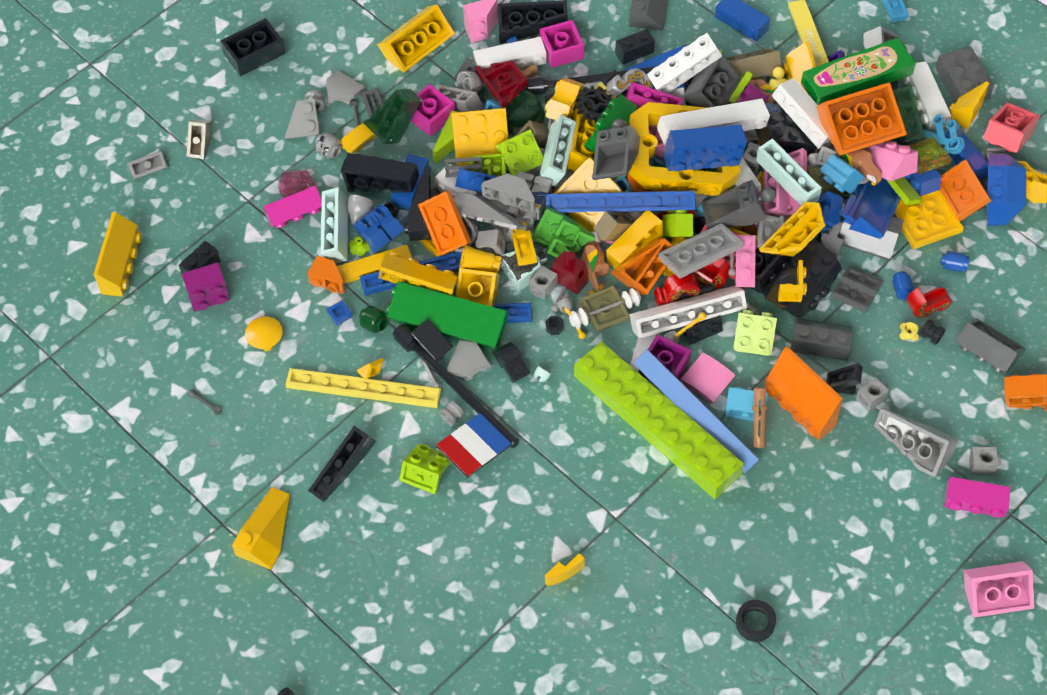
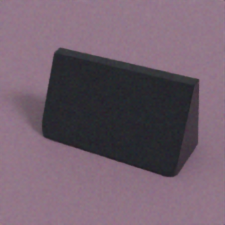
[411,318,454,361]

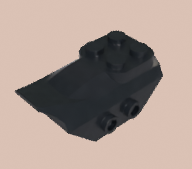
[760,241,842,318]

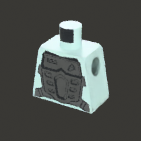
[500,251,547,292]

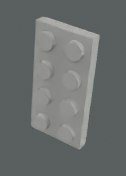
[658,223,743,279]

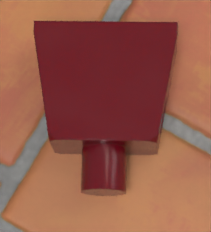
[551,251,588,295]

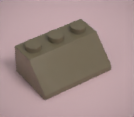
[724,48,782,80]

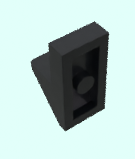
[826,363,863,395]

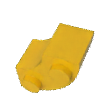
[545,78,585,120]
[1017,161,1047,204]

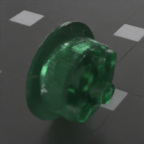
[505,90,545,135]

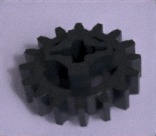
[575,85,612,123]

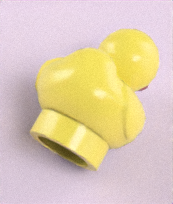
[768,67,788,90]

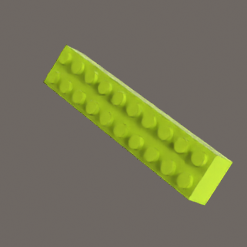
[574,341,744,499]

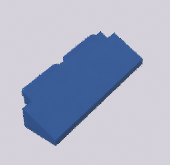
[841,178,901,239]

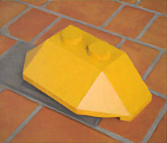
[759,201,825,256]

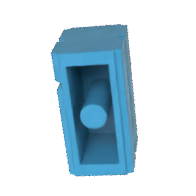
[820,154,864,193]

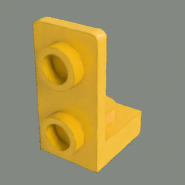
[778,260,807,302]

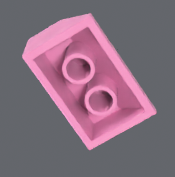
[863,141,918,181]
[964,561,1034,617]

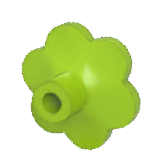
[348,236,370,256]

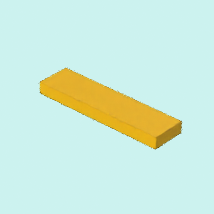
[337,244,413,284]

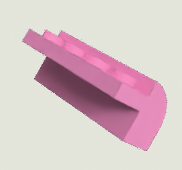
[764,148,807,221]

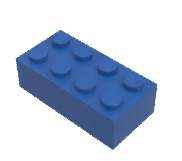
[663,125,747,171]

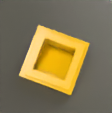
[357,358,384,379]

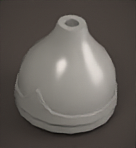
[456,71,485,94]
[347,195,375,224]

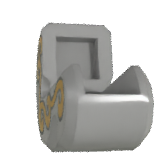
[606,68,653,97]

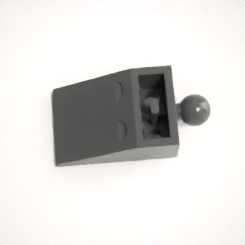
[592,119,640,181]
[702,180,776,228]

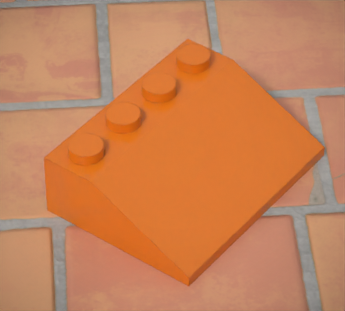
[816,82,907,156]
[764,346,843,440]

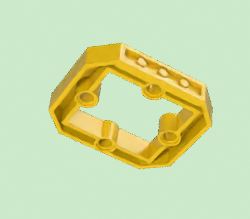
[627,102,741,196]

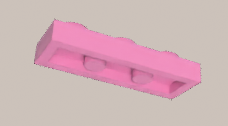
[736,235,755,287]

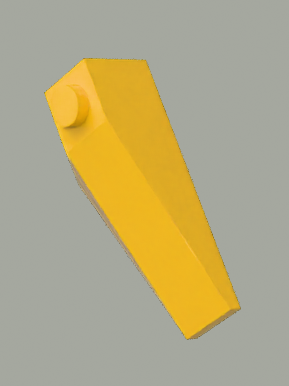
[232,487,290,570]

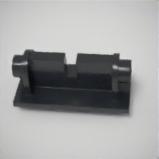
[683,316,723,345]

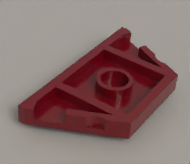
[475,60,528,108]

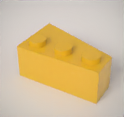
[606,211,663,269]

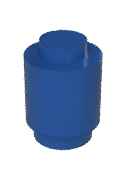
[940,251,969,272]
[892,271,914,300]

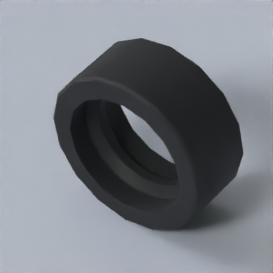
[736,600,776,642]

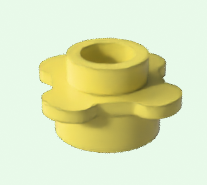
[900,322,919,341]

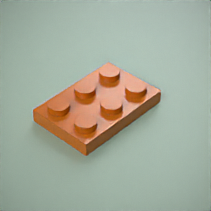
[940,159,992,221]
[418,190,471,256]

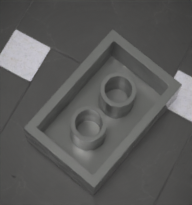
[935,46,994,103]

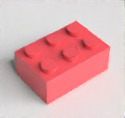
[983,102,1040,153]

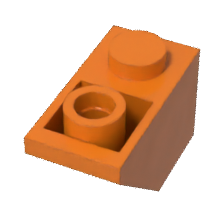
[308,255,345,294]

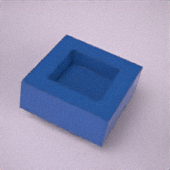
[326,300,353,326]

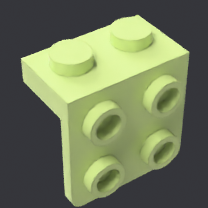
[734,310,777,356]

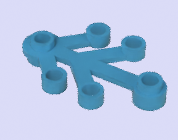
[907,114,965,163]

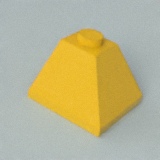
[949,81,989,129]
[456,268,500,307]

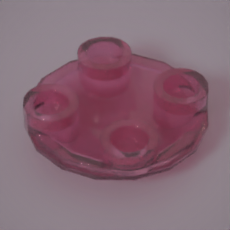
[278,170,314,198]

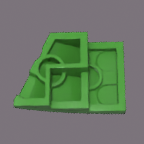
[532,206,595,258]

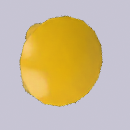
[245,316,283,351]

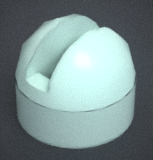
[534,366,551,382]

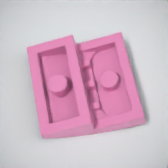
[680,353,735,404]

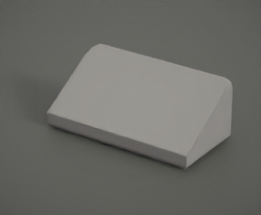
[127,151,168,180]

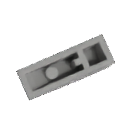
[437,85,485,112]

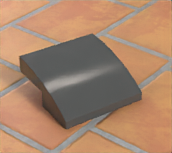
[832,266,883,313]

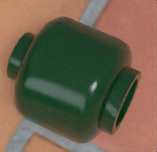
[359,305,388,333]

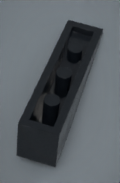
[404,167,432,241]
[308,426,376,502]

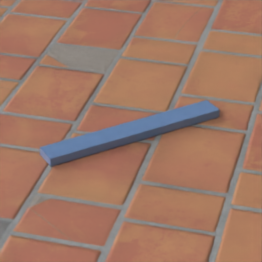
[634,349,759,473]

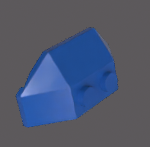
[987,154,1026,226]

